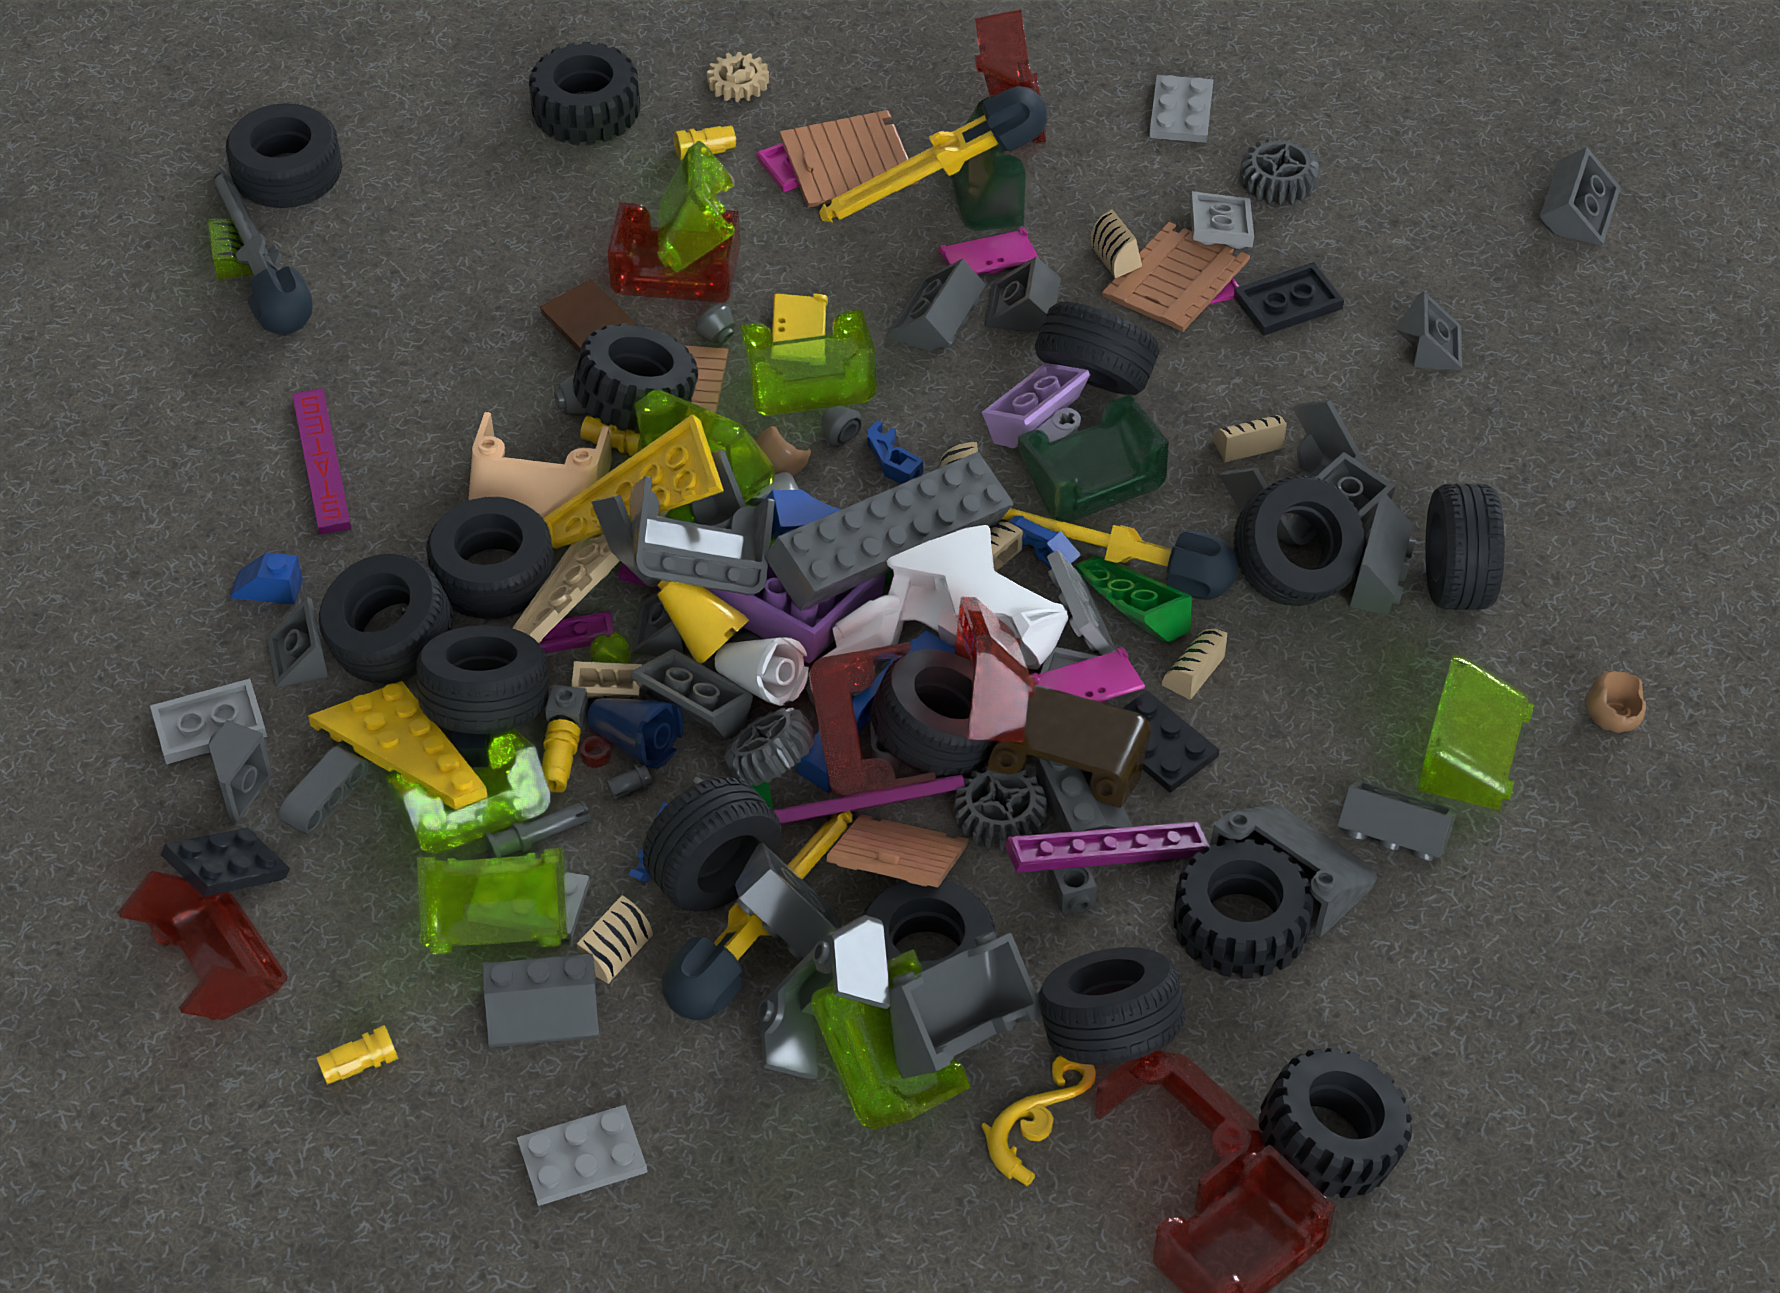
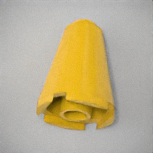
[657,580,749,664]

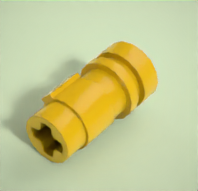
[673,125,736,160]
[580,415,650,456]
[539,719,581,793]
[316,1025,398,1085]

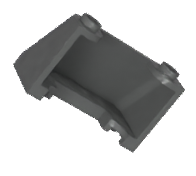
[889,931,1042,1079]

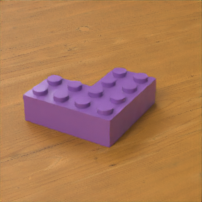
[706,563,886,664]

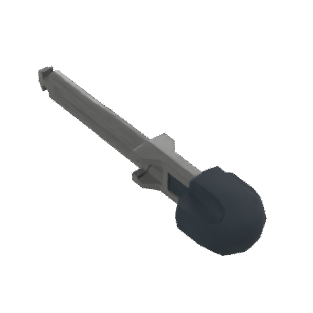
[213,170,313,335]

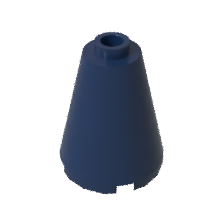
[587,698,683,769]

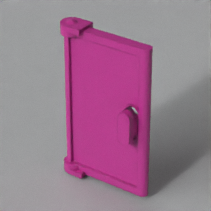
[939,227,1039,275]
[1029,647,1145,703]

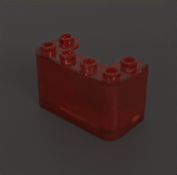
[607,202,741,303]
[1153,1145,1336,1293]

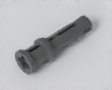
[484,800,591,861]

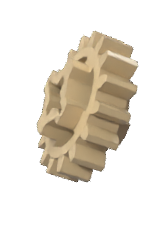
[707,52,769,102]

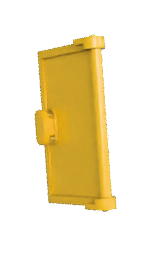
[771,294,828,366]

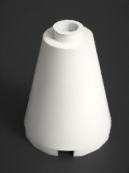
[715,637,809,706]

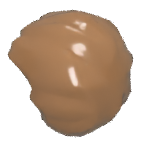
[752,426,811,477]
[1585,670,1646,733]

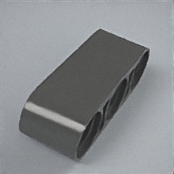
[279,746,369,836]

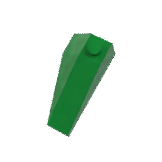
[1075,555,1192,642]

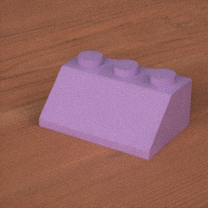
[982,363,1090,448]

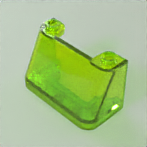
[657,141,735,273]
[740,309,877,415]
[635,390,775,503]
[1418,654,1534,811]
[385,729,551,854]
[417,848,568,954]
[811,949,971,1130]

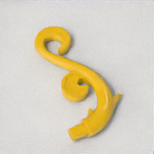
[981,1056,1096,1186]

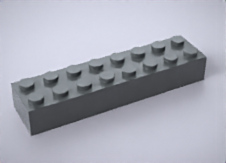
[764,452,1014,611]

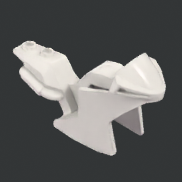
[819,525,1068,675]

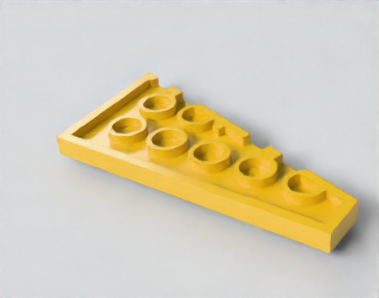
[543,414,724,549]
[308,681,488,810]

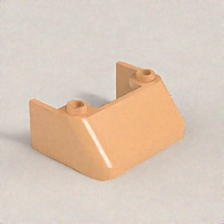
[468,412,612,518]

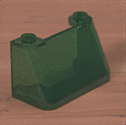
[950,97,1026,231]
[1018,394,1169,523]

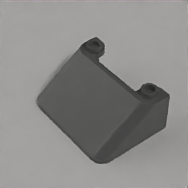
[630,476,775,595]
[1210,805,1377,938]

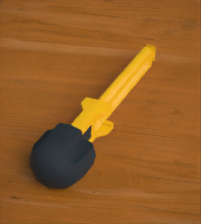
[819,86,1047,222]
[1002,508,1237,600]
[662,811,852,1020]

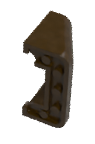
[988,685,1151,808]

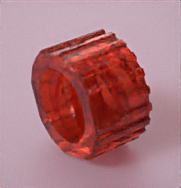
[580,736,611,768]

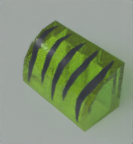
[208,219,253,280]

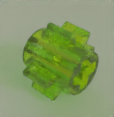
[589,631,631,664]

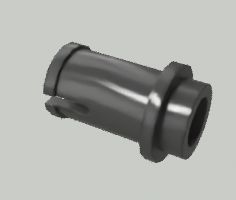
[606,764,652,800]

